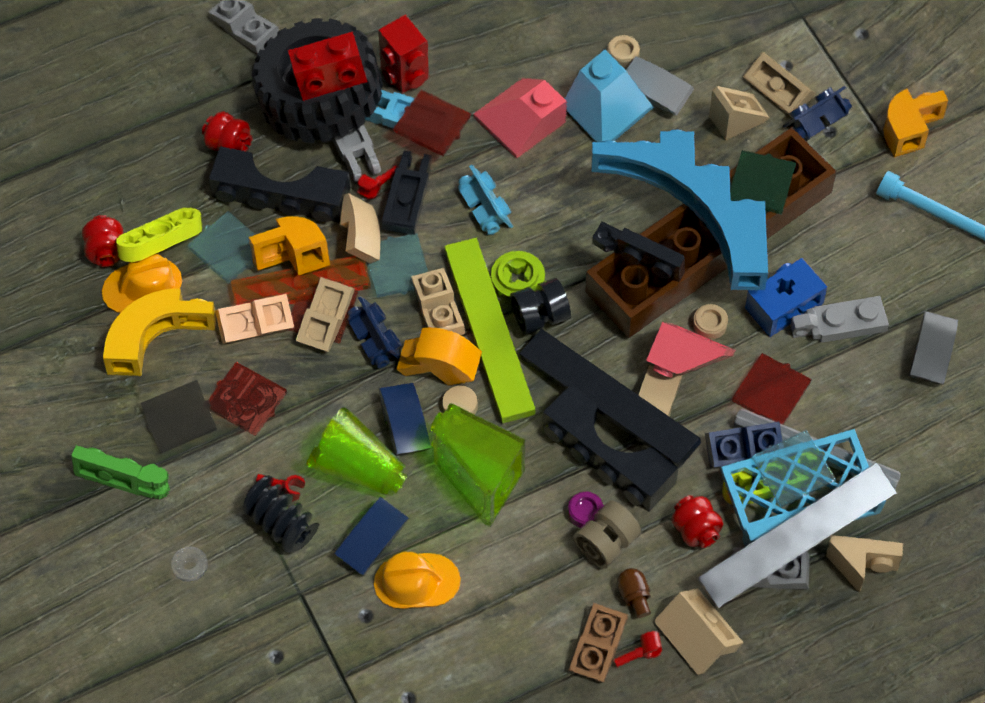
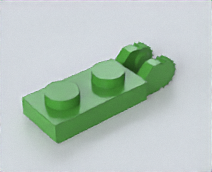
[71,445,170,500]

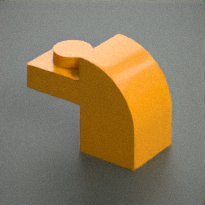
[884,89,948,158]
[249,216,330,275]
[397,327,482,385]

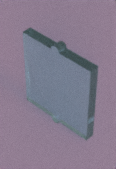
[188,211,255,284]
[367,233,428,298]
[752,430,835,508]

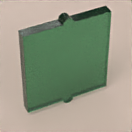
[730,150,796,215]

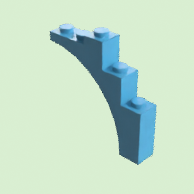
[591,130,768,290]

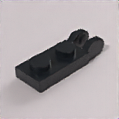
[382,150,432,235]

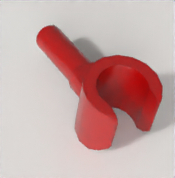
[357,166,398,199]
[256,474,305,501]
[613,631,662,668]

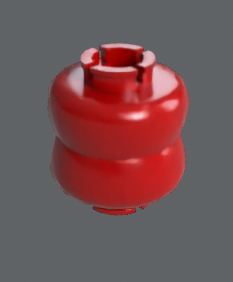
[202,111,252,152]
[82,215,123,267]
[671,495,723,548]

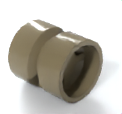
[573,501,642,568]

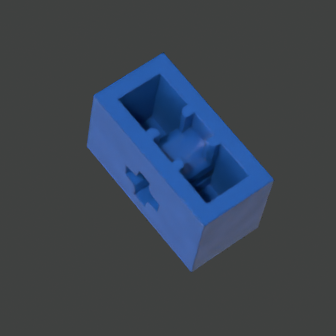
[745,258,827,337]

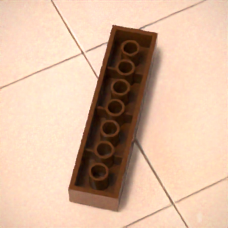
[585,127,837,338]

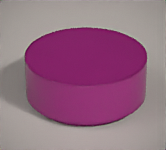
[568,492,604,528]

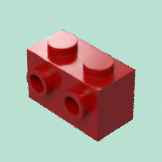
[378,14,429,94]
[288,31,368,101]

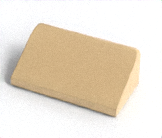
[743,52,816,114]

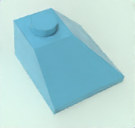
[565,49,653,142]

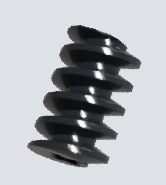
[243,475,320,553]

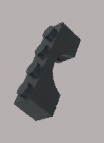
[209,146,350,223]
[543,384,679,512]

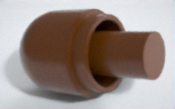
[618,568,651,618]

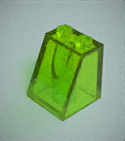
[430,403,525,527]

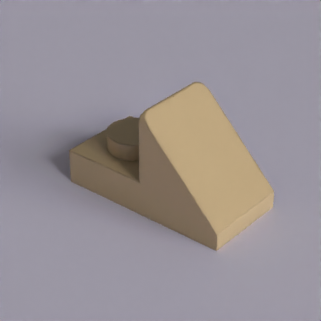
[826,535,903,592]

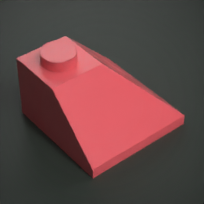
[473,78,567,159]
[646,322,735,378]

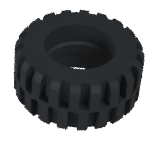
[251,18,383,143]

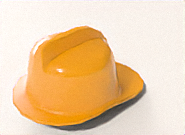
[102,254,182,313]
[374,551,461,609]

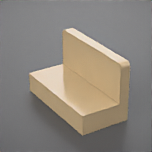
[655,589,743,674]

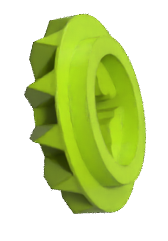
[491,251,545,297]

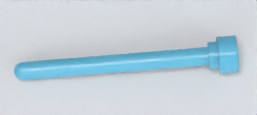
[876,171,985,241]

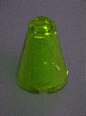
[306,406,408,496]

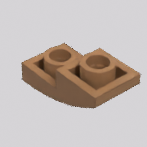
[569,603,629,683]

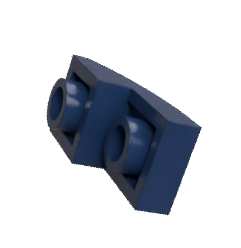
[378,383,431,456]
[705,421,784,468]
[334,497,409,575]

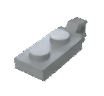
[790,296,889,343]

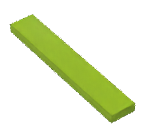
[444,237,536,424]

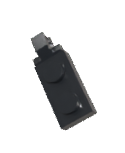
[592,222,685,282]

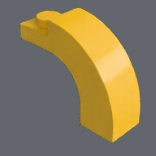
[103,289,217,376]

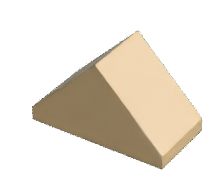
[709,86,770,140]

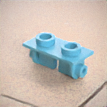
[458,165,513,235]

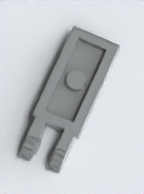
[332,124,381,181]

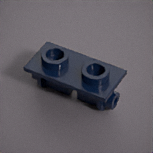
[783,86,852,141]
[347,296,402,368]

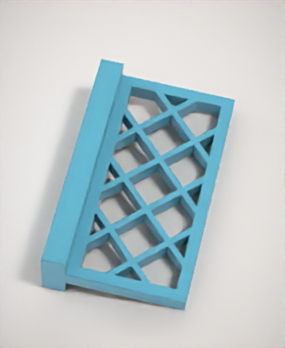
[720,429,886,547]

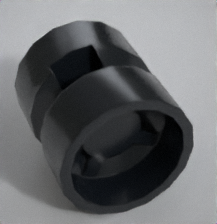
[510,278,571,335]

